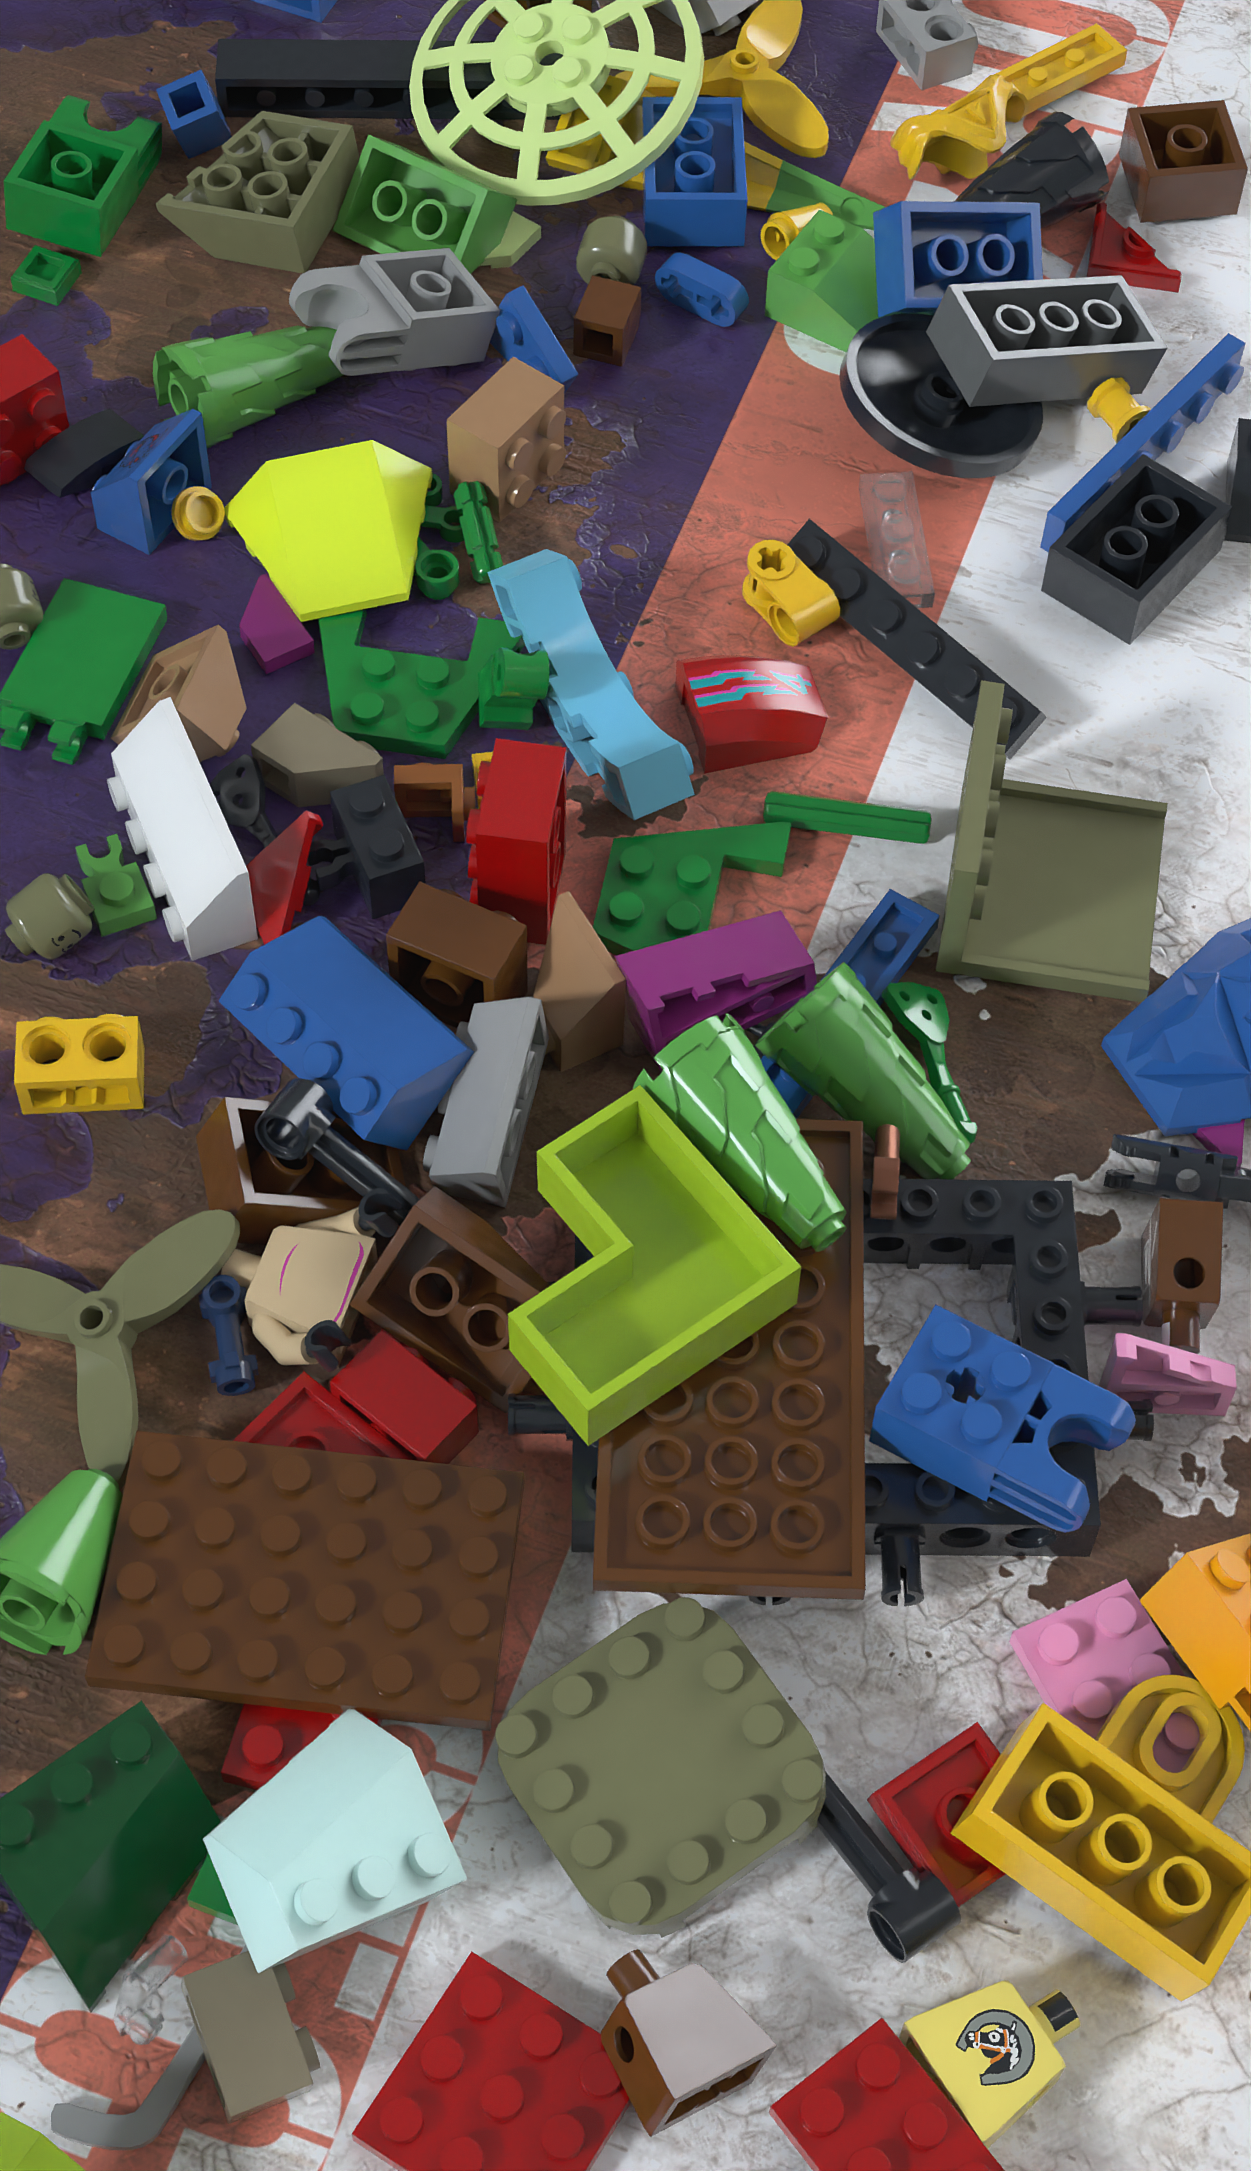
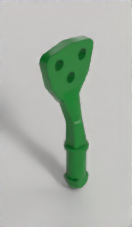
[882,982,977,1145]

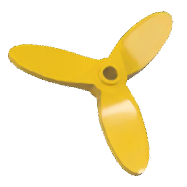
[615,0,829,158]

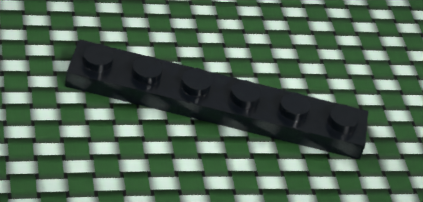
[787,518,1047,760]

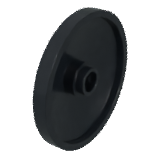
[839,313,1043,478]

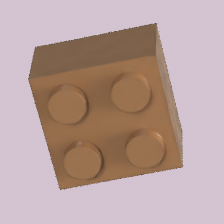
[447,357,566,523]

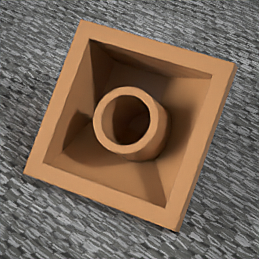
[111,625,247,762]
[533,891,626,1072]

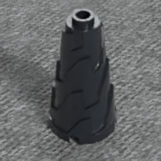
[953,112,1109,229]

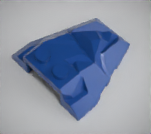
[1101,918,1251,1137]

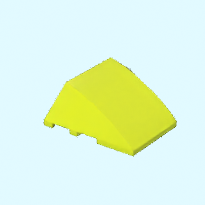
[224,440,433,622]

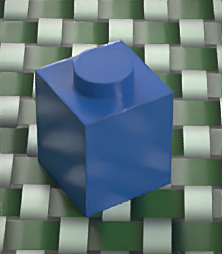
[156,70,232,159]

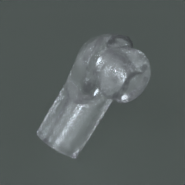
[113,1934,188,2045]

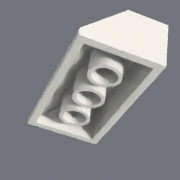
[107,697,258,961]

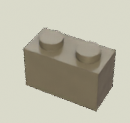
[181,1951,320,2124]

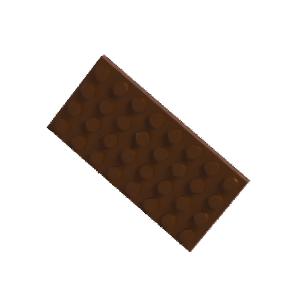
[593,1119,866,1600]

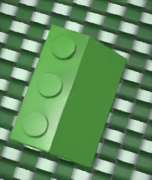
[332,134,517,274]

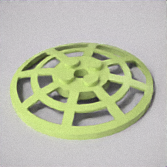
[409,0,704,206]

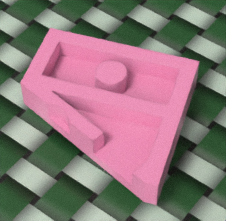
[1099,1333,1237,1416]

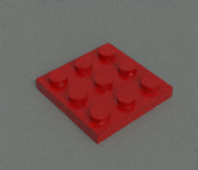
[352,1951,631,2171]

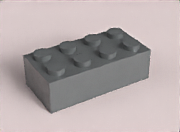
[926,275,1168,407]

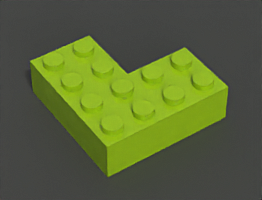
[508,1085,801,1446]

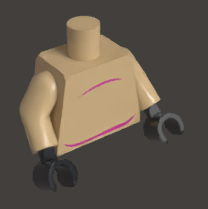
[221,1188,402,1372]

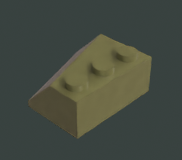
[156,111,360,274]

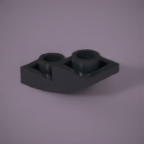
[24,408,144,498]

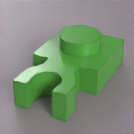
[75,834,157,937]

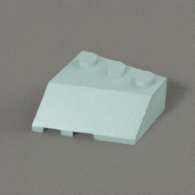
[203,1709,467,1973]

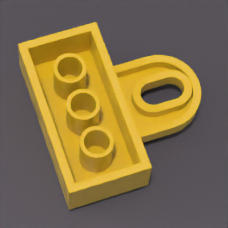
[950,1675,1251,2002]

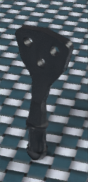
[209,754,320,906]

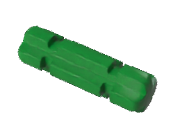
[454,481,503,584]

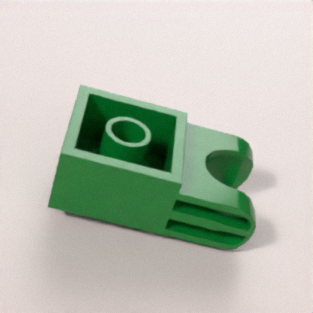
[4,95,162,257]

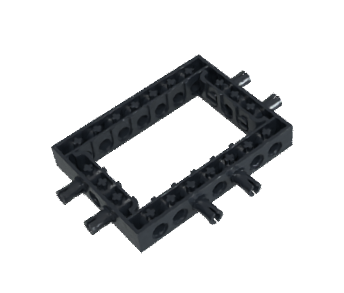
[508,1179,1154,1606]

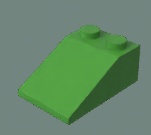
[765,209,878,352]

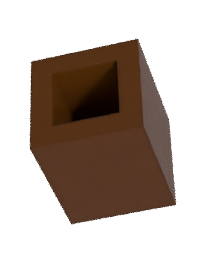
[573,275,641,367]

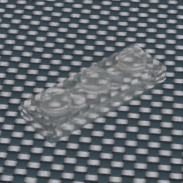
[859,471,935,608]

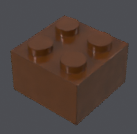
[1119,100,1248,223]
[386,882,528,1028]

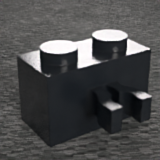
[307,775,426,919]

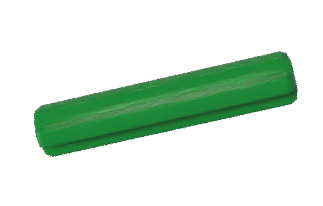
[763,791,932,844]

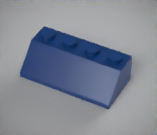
[219,916,474,1150]

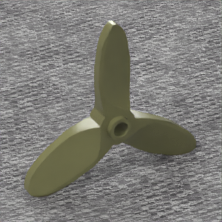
[0,1209,240,1490]

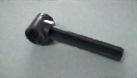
[255,1078,420,1226]
[817,1772,961,1963]

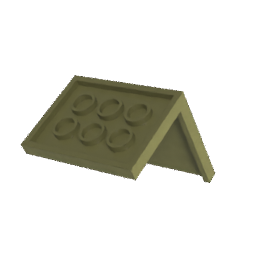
[936,680,1168,1002]

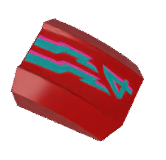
[675,655,828,774]

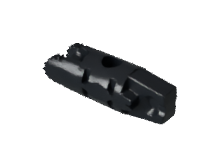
[1103,1134,1251,1209]

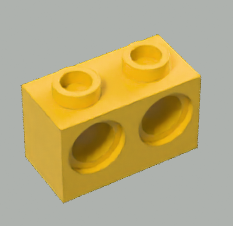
[14,1014,145,1115]

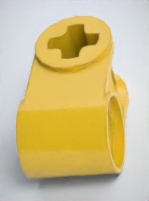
[742,540,840,647]

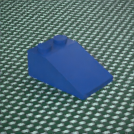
[642,97,747,247]

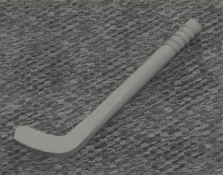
[51,1945,249,2150]

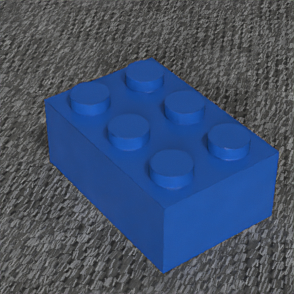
[873,201,1043,318]

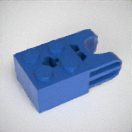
[869,1304,1136,1533]

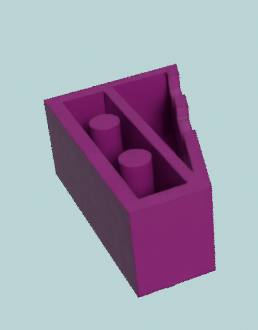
[615,910,817,1071]

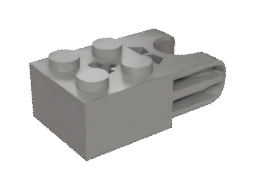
[289,248,500,376]

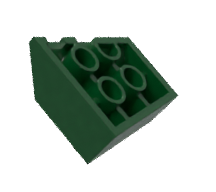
[0,1700,221,2013]

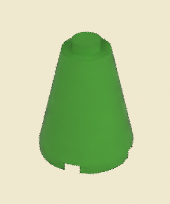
[0,1469,123,1655]

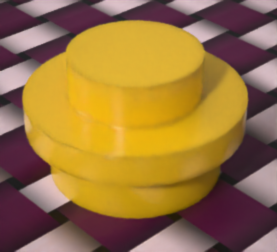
[171,486,225,541]

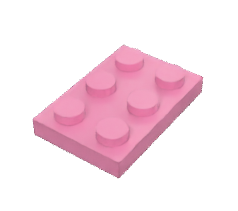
[1009,1579,1200,1773]

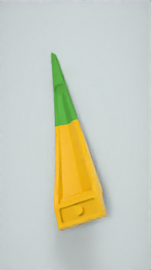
[546,75,885,230]

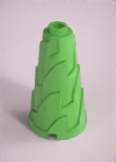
[153,325,344,448]
[755,962,971,1180]
[633,1013,847,1252]

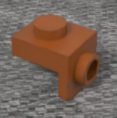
[394,763,475,842]

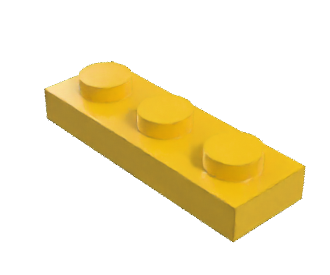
[985,23,1128,115]

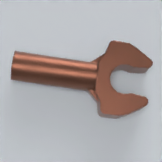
[871,1124,900,1220]

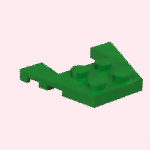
[318,609,525,759]
[593,822,792,956]

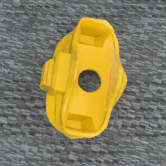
[890,74,1030,180]

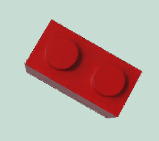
[330,1330,479,1464]

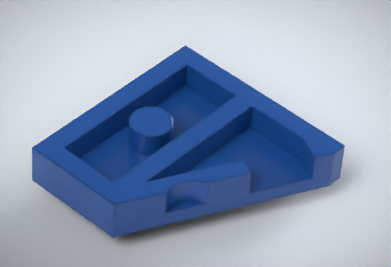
[490,285,579,394]

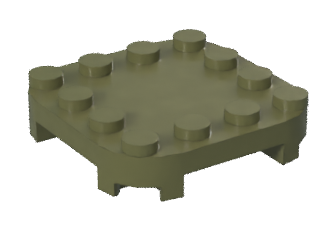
[495,1597,826,1938]

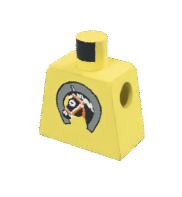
[899,1980,1080,2149]

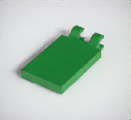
[0,578,167,765]

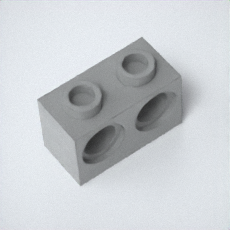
[876,0,978,91]

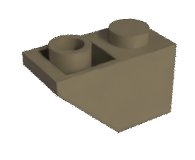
[251,703,384,807]

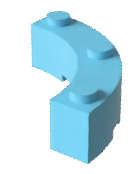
[487,549,695,820]

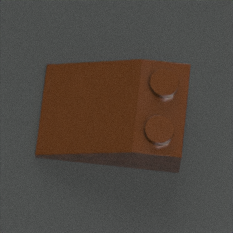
[196,1097,406,1245]
[350,1186,550,1414]

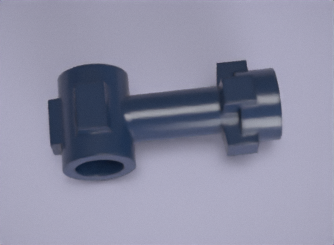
[199,1275,259,1396]

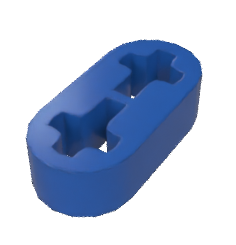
[655,252,749,327]

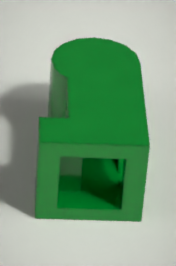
[478,648,549,730]

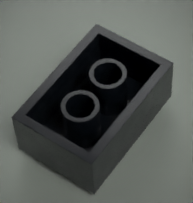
[1041,454,1232,645]

